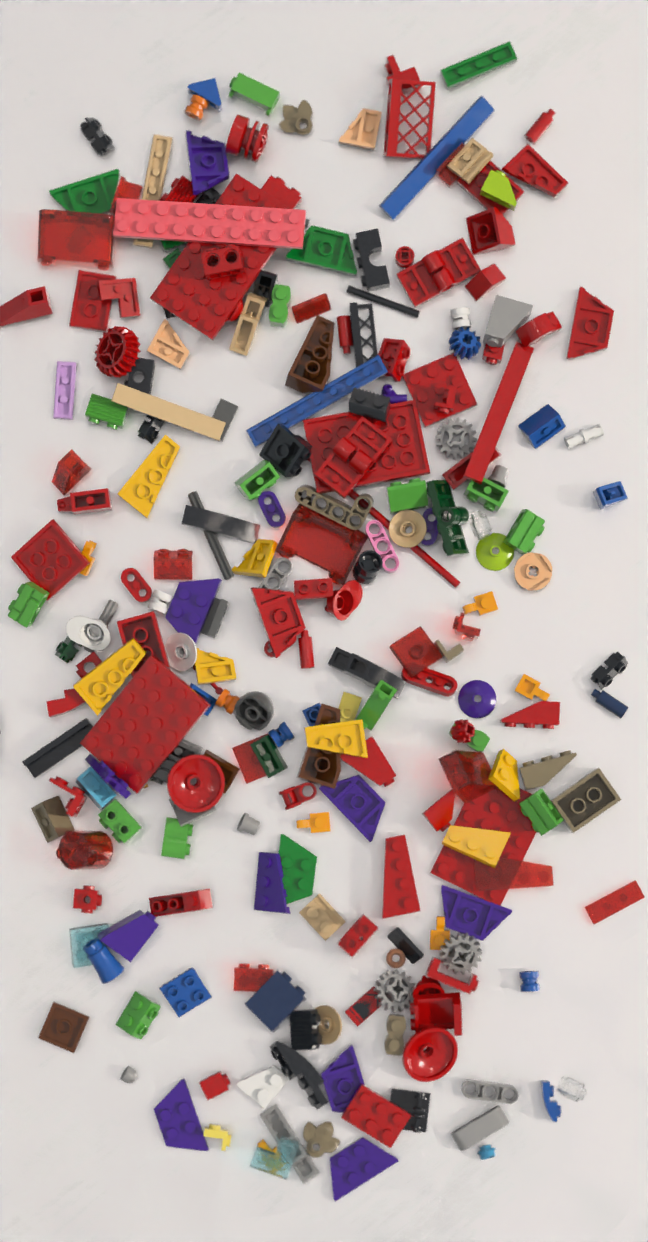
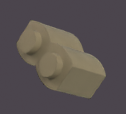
[384,1014,406,1056]

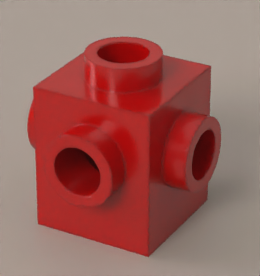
[73,885,102,914]

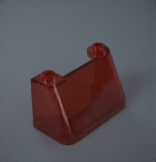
[37,209,116,270]
[275,504,368,585]

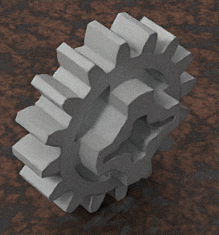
[435,417,477,460]
[440,932,482,975]
[374,969,415,1013]

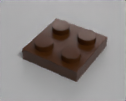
[38,1002,90,1053]

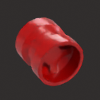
[395,246,415,269]

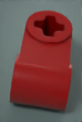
[279,782,317,810]

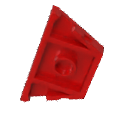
[566,287,614,359]
[250,587,306,658]

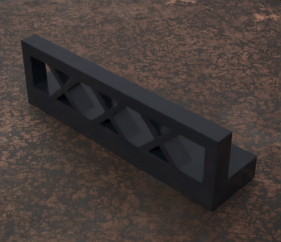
[349,302,380,379]
[22,718,93,778]

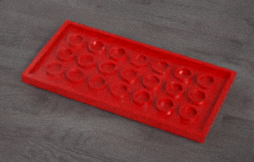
[150,173,291,340]

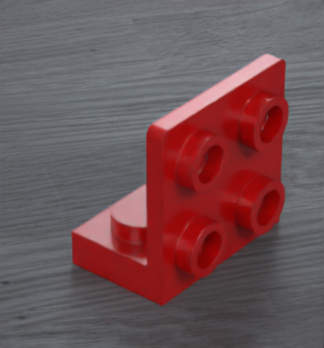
[49,777,88,817]

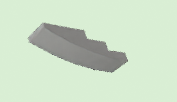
[260,1104,320,1184]

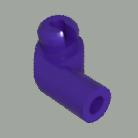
[381,384,407,404]

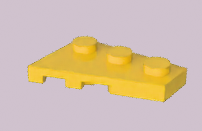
[304,719,368,758]
[442,825,511,868]

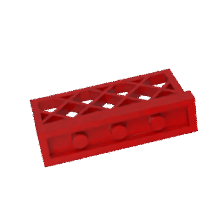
[383,79,436,158]

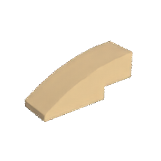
[229,292,268,356]

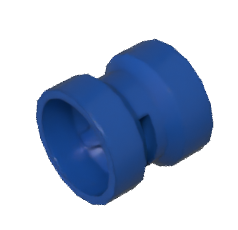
[268,722,295,748]
[519,971,540,992]

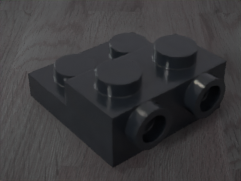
[259,424,312,477]

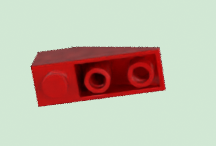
[0,286,53,326]
[500,701,560,729]
[149,889,213,917]

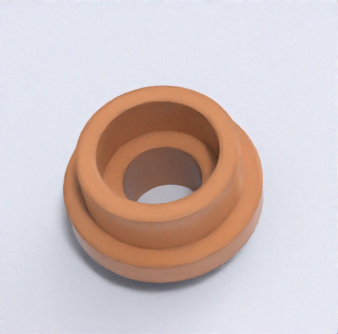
[386,949,406,968]

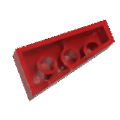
[382,835,420,919]

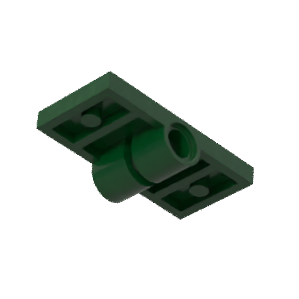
[426,480,469,556]

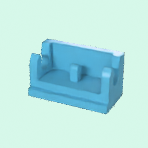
[75,767,116,810]

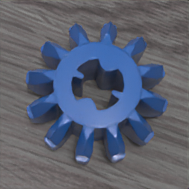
[448,327,481,360]

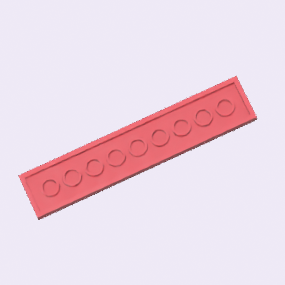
[113,198,306,249]

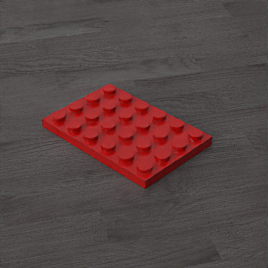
[303,400,430,494]
[80,655,210,794]
[430,769,536,906]

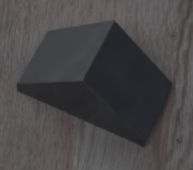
[253,270,278,307]

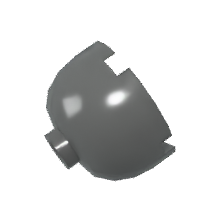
[234,691,274,731]

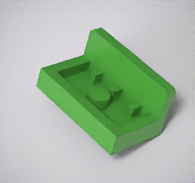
[115,991,161,1039]

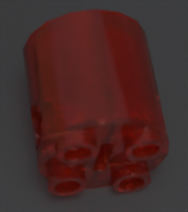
[56,831,113,870]

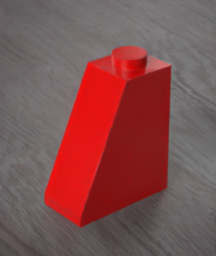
[340,736,396,787]

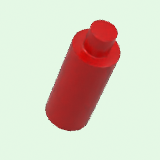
[524,109,556,144]
[337,315,353,354]
[298,630,315,669]

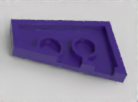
[254,852,290,914]

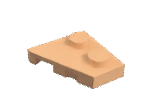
[339,108,382,150]
[147,319,190,370]

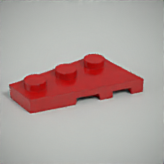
[501,144,568,198]

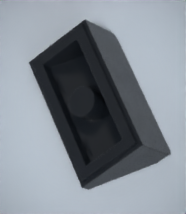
[387,927,424,964]

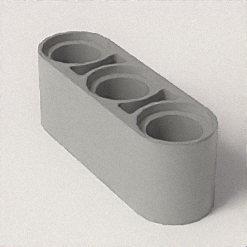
[254,557,292,605]
[461,1079,518,1104]
[451,1105,509,1151]

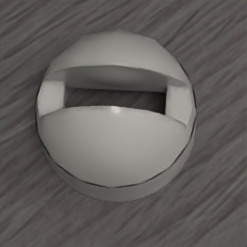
[120,1066,137,1083]

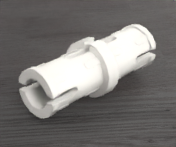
[564,424,604,449]

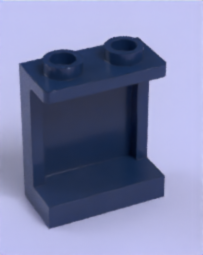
[245,971,306,1032]

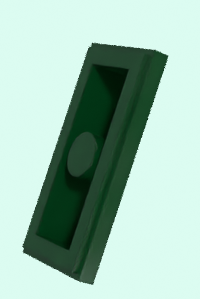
[250,734,288,778]

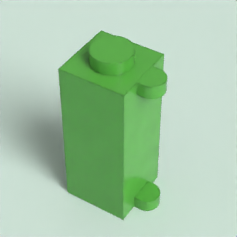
[228,72,280,116]
[356,680,397,731]

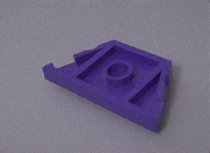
[185,130,229,195]
[165,578,222,645]
[85,754,131,799]
[319,775,386,842]
[441,885,512,941]
[321,1044,365,1113]
[154,1078,209,1151]
[330,1137,398,1201]

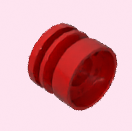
[225,114,269,163]

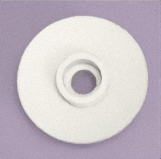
[165,633,197,671]

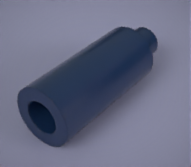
[591,689,628,718]

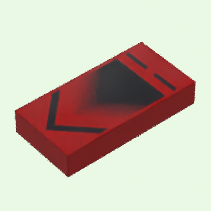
[345,986,381,1027]

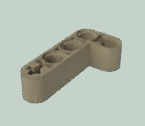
[295,485,374,530]

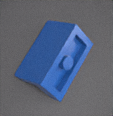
[518,404,566,449]

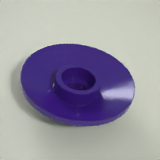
[458,680,496,718]

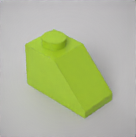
[480,170,517,211]

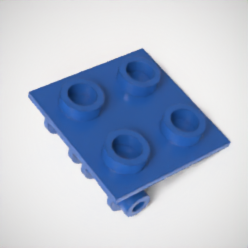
[160,967,212,1017]

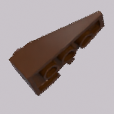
[285,315,335,393]
[296,704,341,789]

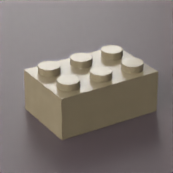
[551,768,621,833]

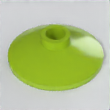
[476,533,514,571]

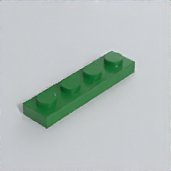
[440,41,517,89]

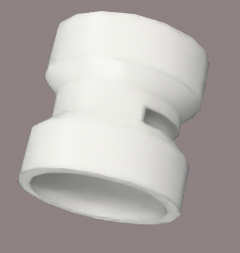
[450,307,471,330]
[148,590,172,614]

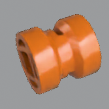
[184,94,209,121]
[215,689,240,714]

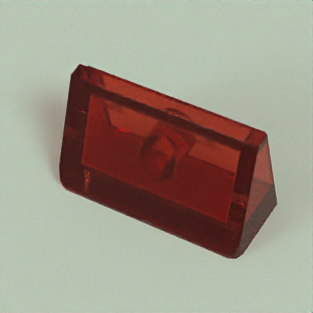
[291,293,331,323]

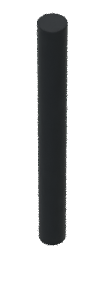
[346,285,420,318]

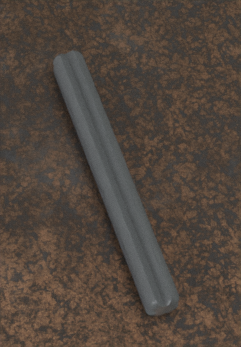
[188,491,234,580]

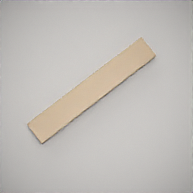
[133,134,173,249]
[111,383,226,441]

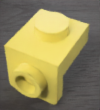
[204,1124,231,1151]

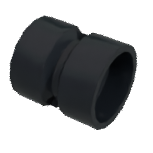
[352,550,383,584]

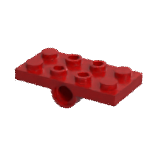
[396,237,481,308]
[314,416,392,499]

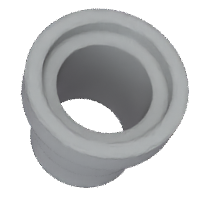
[488,465,509,488]
[237,813,260,835]

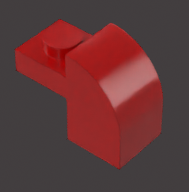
[384,55,421,94]
[515,311,562,347]

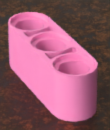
[365,520,399,573]

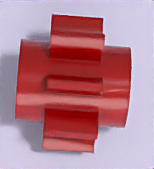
[451,719,475,743]

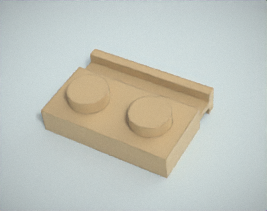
[447,138,493,184]
[299,893,346,941]

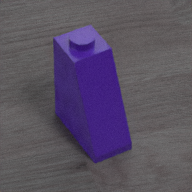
[97,910,159,962]

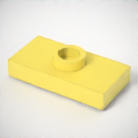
[338,692,362,722]

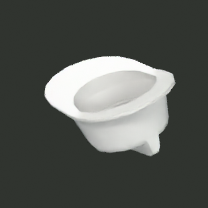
[66,616,111,651]

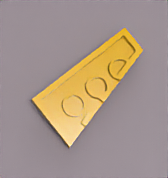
[117,435,180,518]
[73,638,146,716]

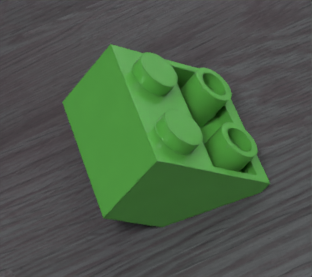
[386,478,428,514]

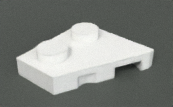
[236,1065,289,1109]

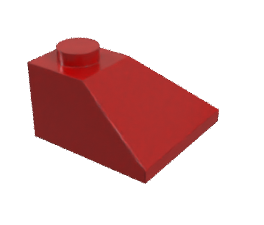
[466,207,516,255]
[422,789,455,832]

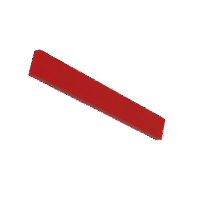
[463,341,534,484]

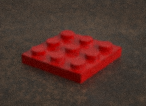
[402,353,477,427]
[11,519,90,601]

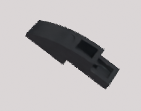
[328,647,406,699]
[270,1041,328,1109]

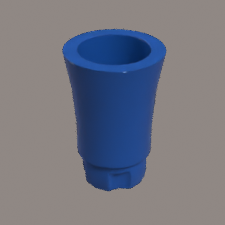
[83,938,124,984]

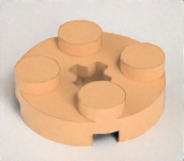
[514,553,552,591]

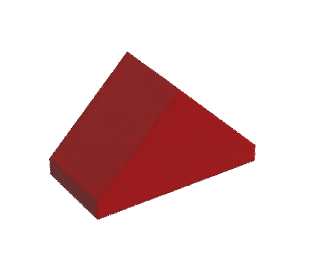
[465,263,506,301]

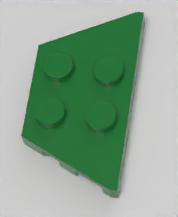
[49,169,120,222]
[286,225,357,276]
[278,834,317,904]

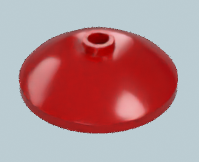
[167,754,225,813]
[402,1027,458,1082]

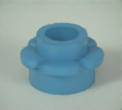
[477,1145,496,1160]

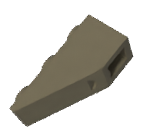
[519,750,577,791]

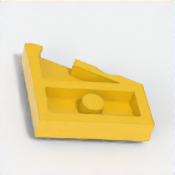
[232,539,278,578]
[194,648,236,685]
[488,749,520,801]

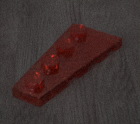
[473,857,554,891]

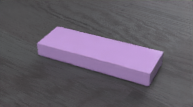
[53,361,77,420]

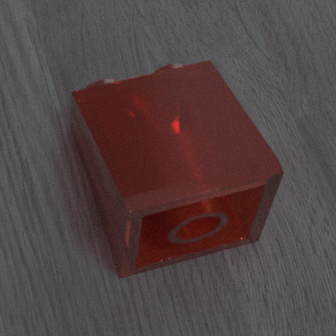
[439,750,498,804]

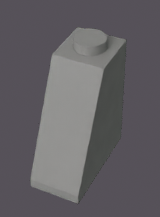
[483,295,533,348]

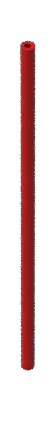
[307,457,461,588]

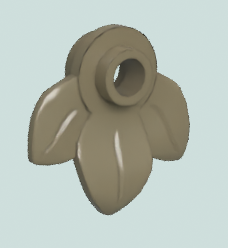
[279,100,313,135]
[303,1121,340,1158]

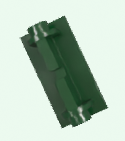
[55,636,82,663]

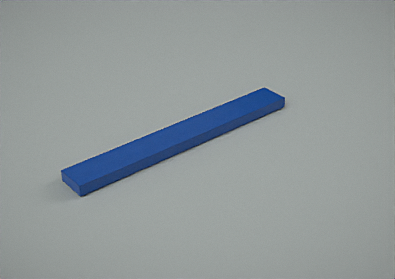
[379,96,495,220]
[246,355,388,447]

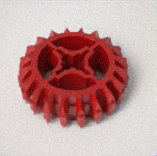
[94,326,141,378]

